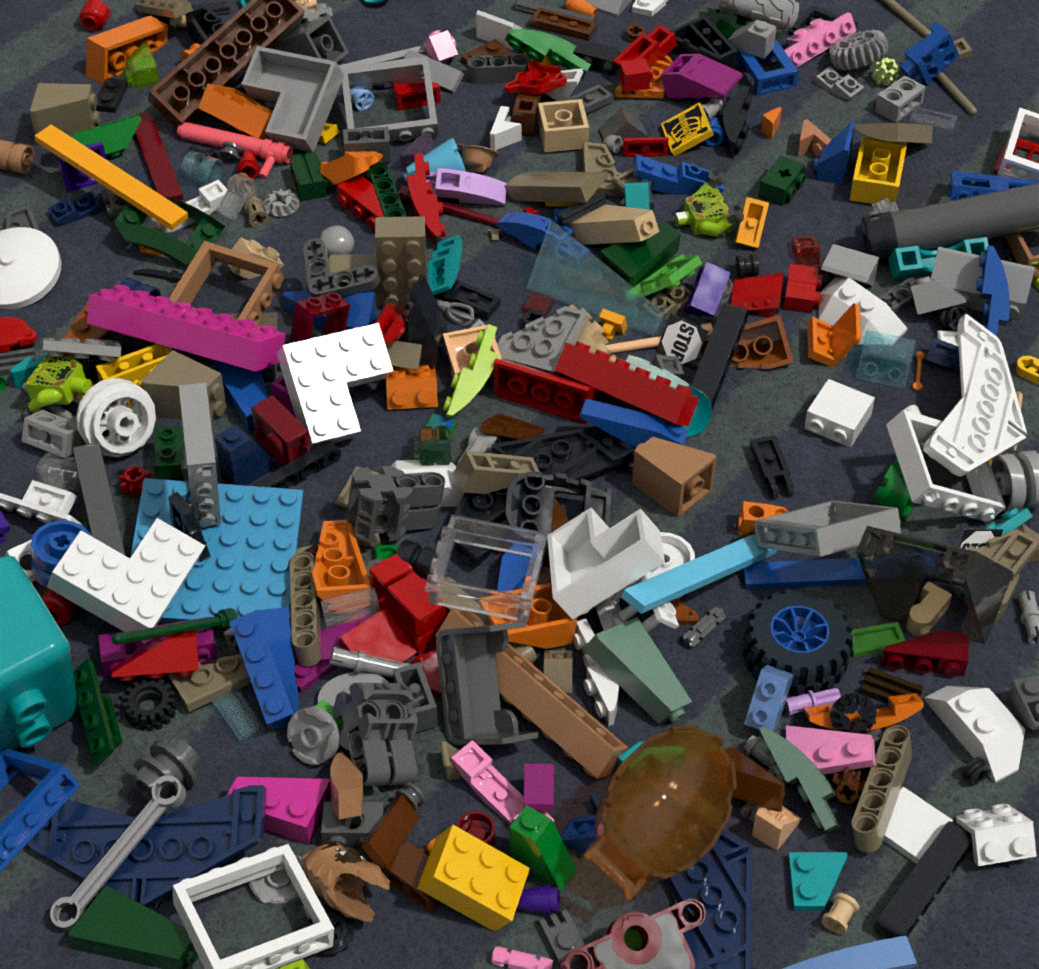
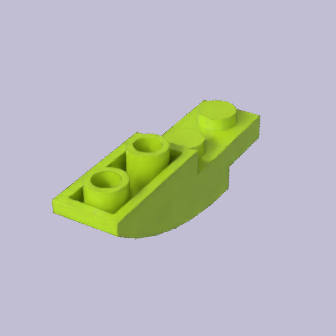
[443,324,499,419]

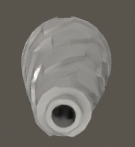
[718,0,799,33]

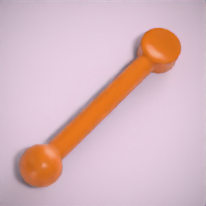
[912,351,925,391]

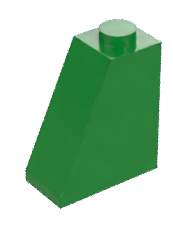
[509,805,577,893]

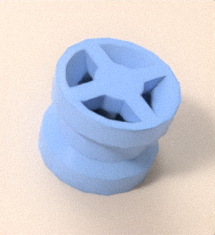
[350,85,374,111]

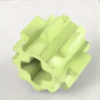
[872,58,900,86]

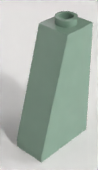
[584,617,692,724]

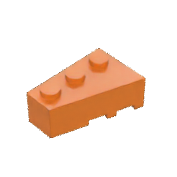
[198,83,273,140]

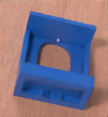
[738,40,798,96]

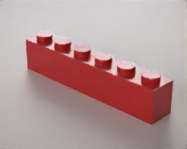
[555,341,700,427]

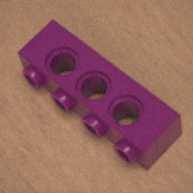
[98,617,217,678]

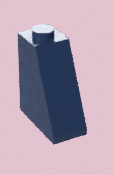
[214,424,278,486]

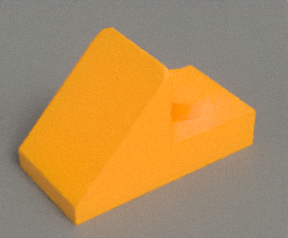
[734,197,769,249]

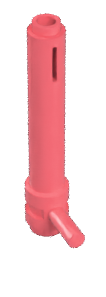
[177,122,293,179]

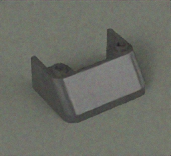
[436,621,538,745]

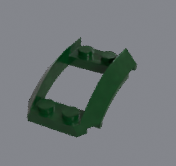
[113,196,225,266]

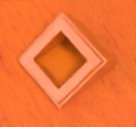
[761,107,782,139]

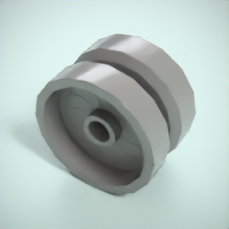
[991,450,1039,512]

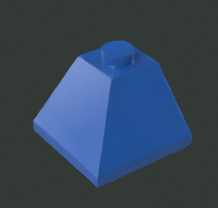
[813,121,856,185]

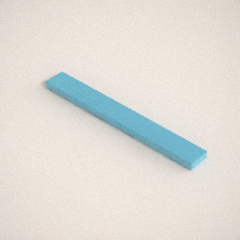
[621,533,777,614]

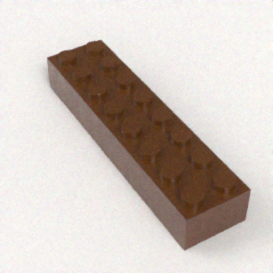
[148,0,305,129]

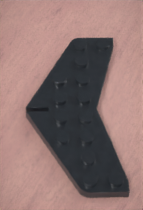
[448,426,635,565]

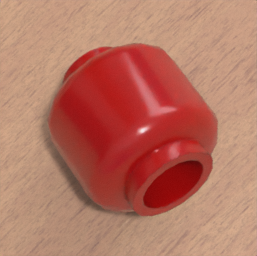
[79,0,110,31]
[41,588,78,626]

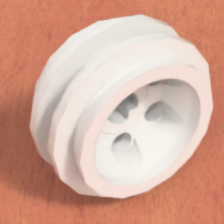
[76,378,156,457]

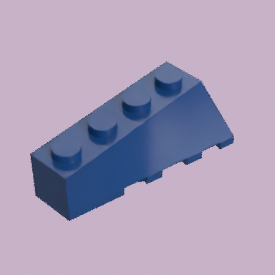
[229,607,300,731]

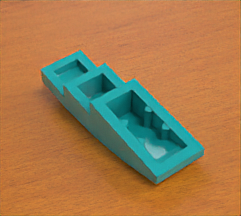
[427,234,462,295]

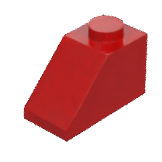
[391,77,441,111]

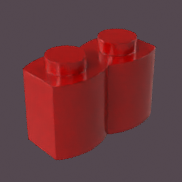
[783,263,823,313]

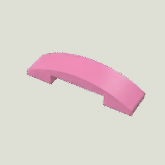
[451,740,555,826]

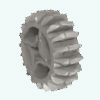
[830,30,888,70]

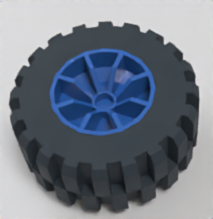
[743,589,853,696]

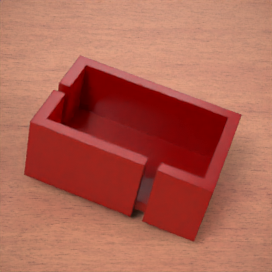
[369,554,447,656]

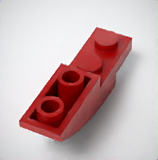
[407,153,446,245]
[373,303,407,344]

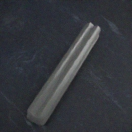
[515,0,594,22]

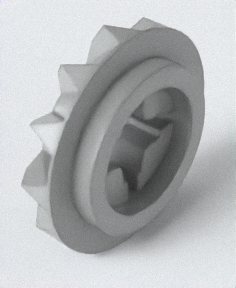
[263,189,300,217]

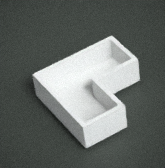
[276,323,393,449]
[547,508,665,620]
[47,518,205,643]

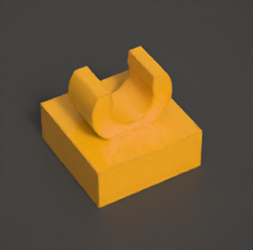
[599,309,628,340]

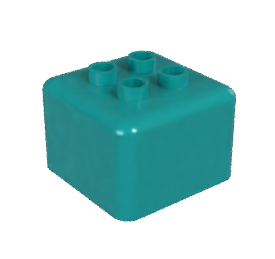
[0,556,77,750]

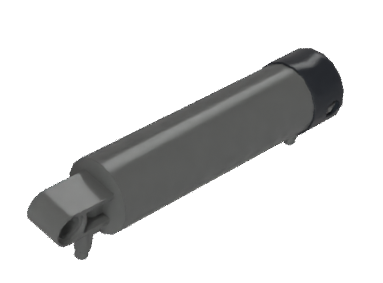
[861,182,1039,261]

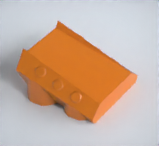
[320,151,383,185]

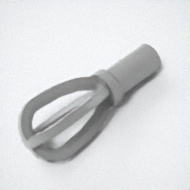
[435,298,475,326]

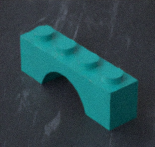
[888,237,989,281]

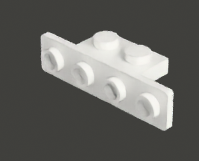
[0,480,84,526]

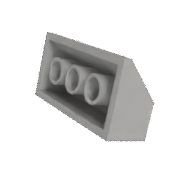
[931,247,1035,320]

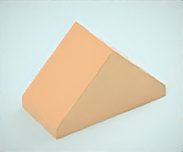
[752,806,802,851]

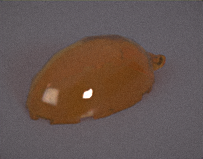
[583,725,737,900]

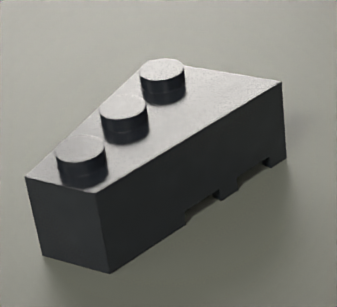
[671,15,739,70]

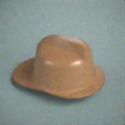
[456,143,499,173]

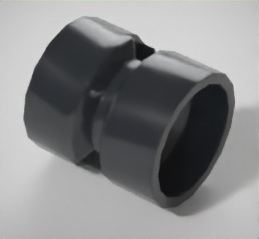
[396,540,442,584]

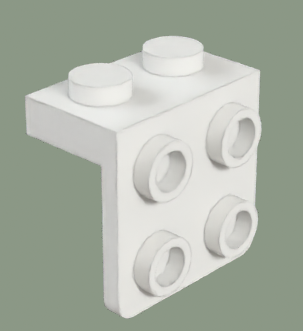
[956,804,1037,866]

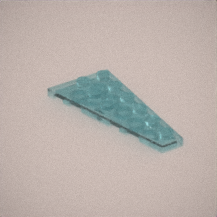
[526,220,666,337]

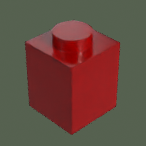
[619,58,653,93]

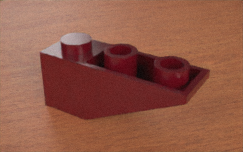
[880,631,969,677]

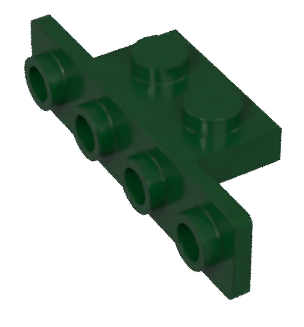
[74,659,123,766]

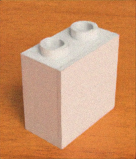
[804,379,875,448]

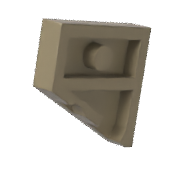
[966,529,1039,581]

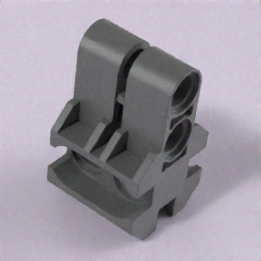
[346,466,445,543]
[333,683,418,786]

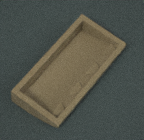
[855,123,933,143]
[505,171,608,203]

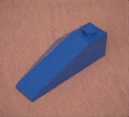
[283,291,377,331]
[578,399,688,448]

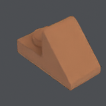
[798,119,831,157]

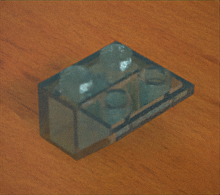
[856,330,916,389]

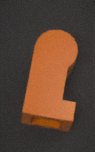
[738,501,788,536]

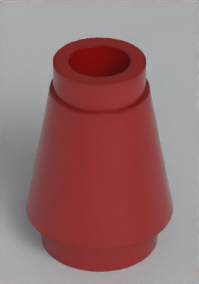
[237,150,260,180]

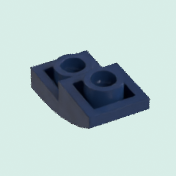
[47,192,103,225]

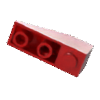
[337,174,384,231]
[112,631,199,681]

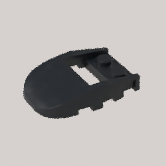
[505,472,612,546]

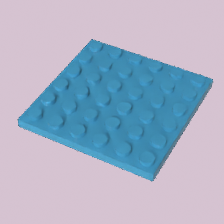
[130,478,303,624]

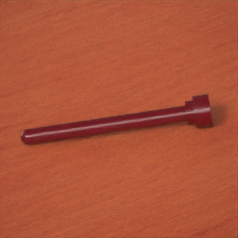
[398,185,500,228]

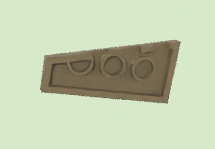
[134,0,193,19]

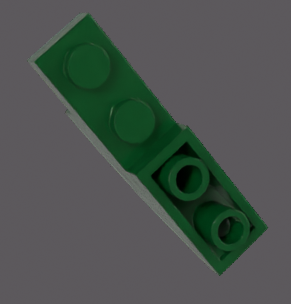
[699,8,783,39]

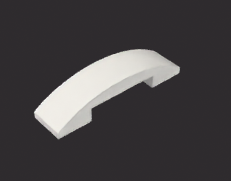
[142,179,230,233]

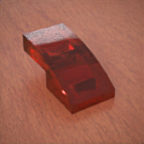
[791,235,825,275]

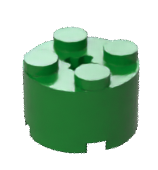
[872,458,931,521]

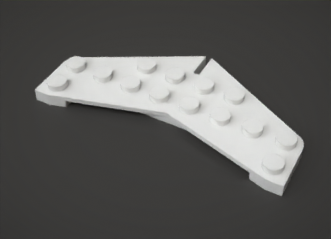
[923,314,1027,477]

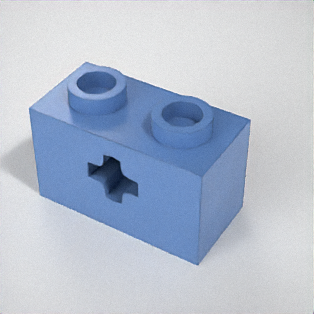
[744,665,794,732]

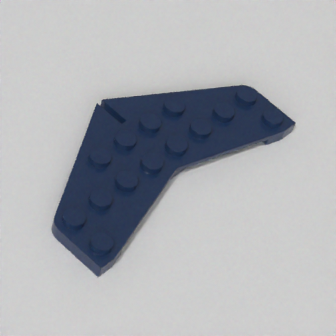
[591,779,752,969]
[28,785,267,908]

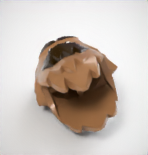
[301,842,390,922]

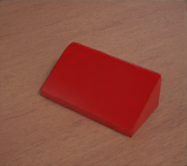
[622,137,669,157]

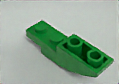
[505,29,591,78]

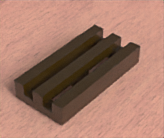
[860,667,923,704]

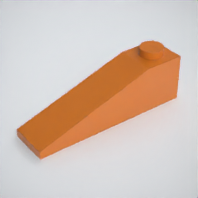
[312,520,372,615]

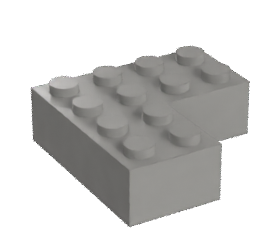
[241,46,344,152]

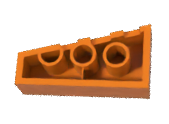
[86,16,168,85]

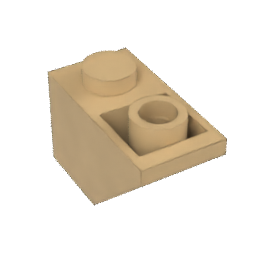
[228,238,284,279]

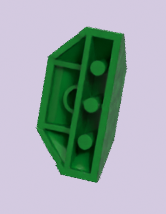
[68,115,141,157]

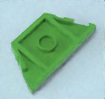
[623,253,702,303]

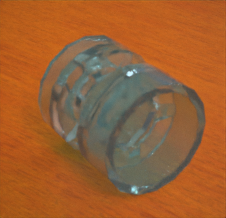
[181,151,224,185]

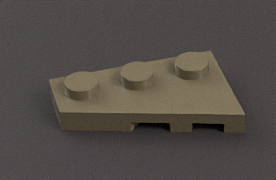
[582,142,624,197]

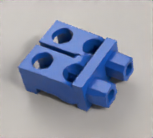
[899,22,960,85]

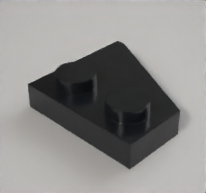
[168,492,211,562]

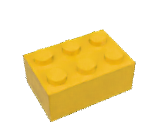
[850,136,907,208]
[417,825,530,931]

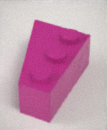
[227,777,331,845]

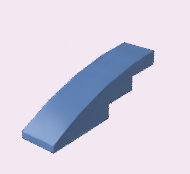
[782,936,918,969]

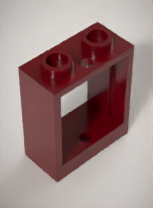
[289,293,351,344]
[251,395,311,467]

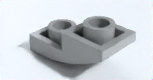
[814,67,864,100]

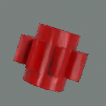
[119,466,152,498]

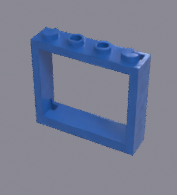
[0,748,80,872]

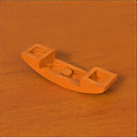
[804,693,924,730]

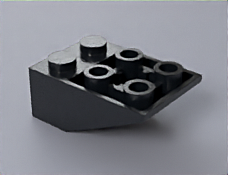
[404,275,447,366]

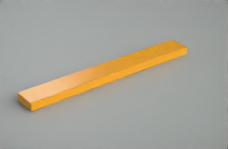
[35,124,188,230]

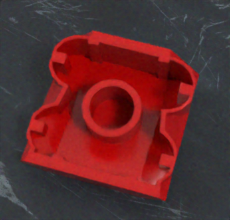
[731,272,784,318]

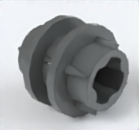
[132,737,201,802]

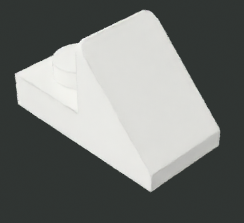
[490,106,522,150]

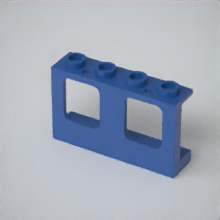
[947,171,1039,201]

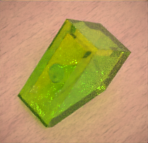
[125,43,160,89]

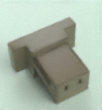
[488,229,502,243]

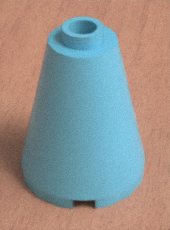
[403,138,466,185]

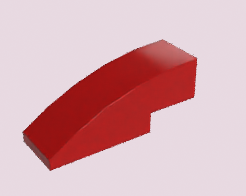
[613,24,678,67]

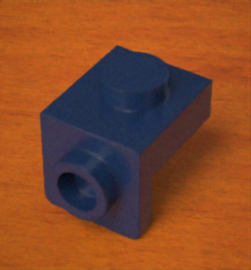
[924,338,960,372]

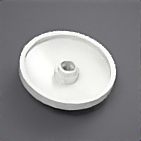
[0,227,62,310]

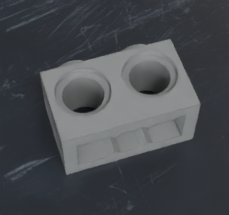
[875,75,926,123]
[22,410,83,458]

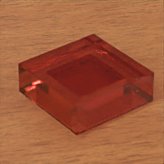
[523,292,554,317]

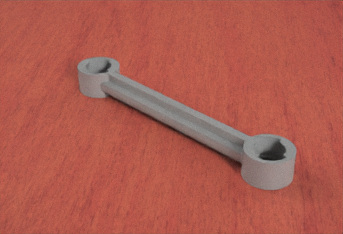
[50,775,186,931]

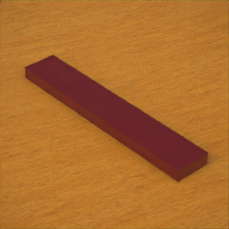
[129,112,183,201]

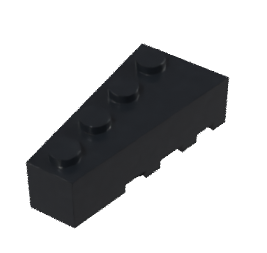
[185,5,225,45]

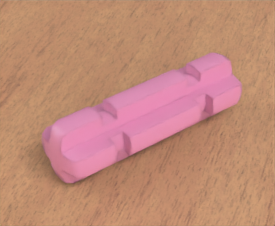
[492,946,553,969]

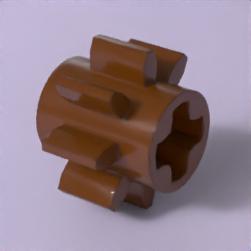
[831,767,866,806]

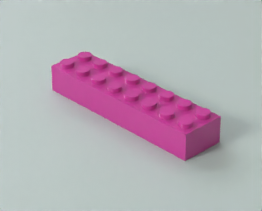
[87,285,286,372]

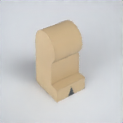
[906,581,952,636]

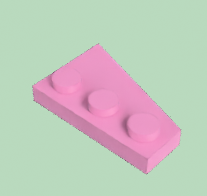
[786,725,876,775]

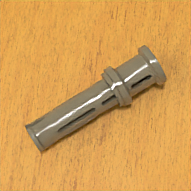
[234,173,269,228]

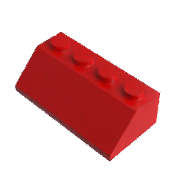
[494,359,598,425]

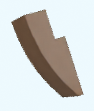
[330,752,363,819]

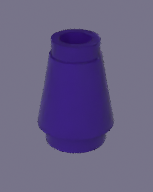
[516,884,560,915]

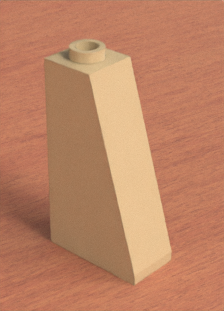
[569,205,659,245]

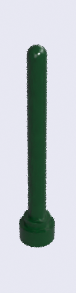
[112,608,238,645]

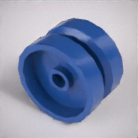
[31,520,91,588]

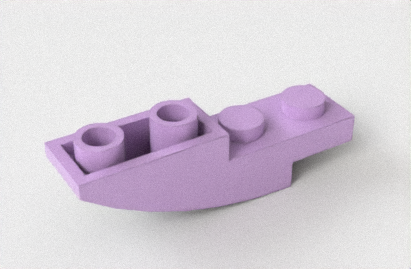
[414,168,507,206]

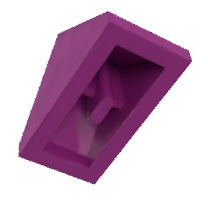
[523,763,554,810]

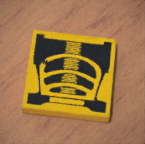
[661,102,714,156]

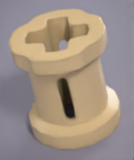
[821,893,860,935]

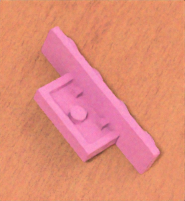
[784,12,856,68]

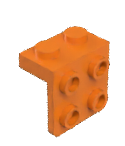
[807,303,862,367]
[386,364,438,410]

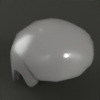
[319,225,354,257]

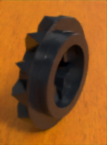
[830,693,877,734]
[305,909,354,957]

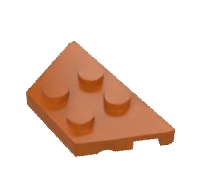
[615,55,673,98]

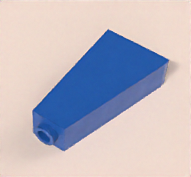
[208,359,268,433]

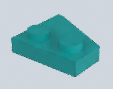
[788,852,847,911]

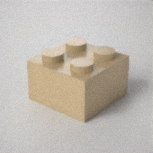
[538,99,589,152]

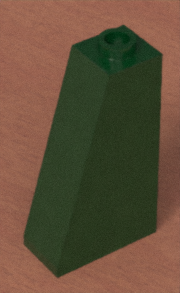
[598,222,681,292]
[68,885,199,969]

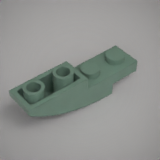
[759,727,840,833]

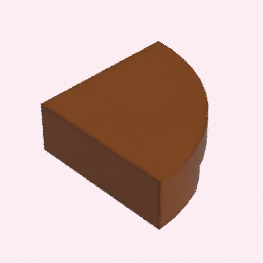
[670,599,699,625]

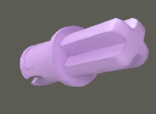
[784,688,841,716]

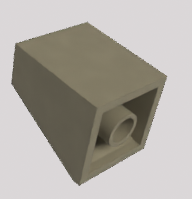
[30,83,101,146]
[141,350,226,422]

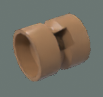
[0,140,34,174]

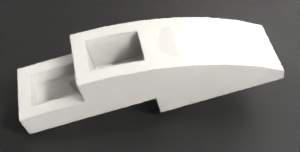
[573,619,619,726]

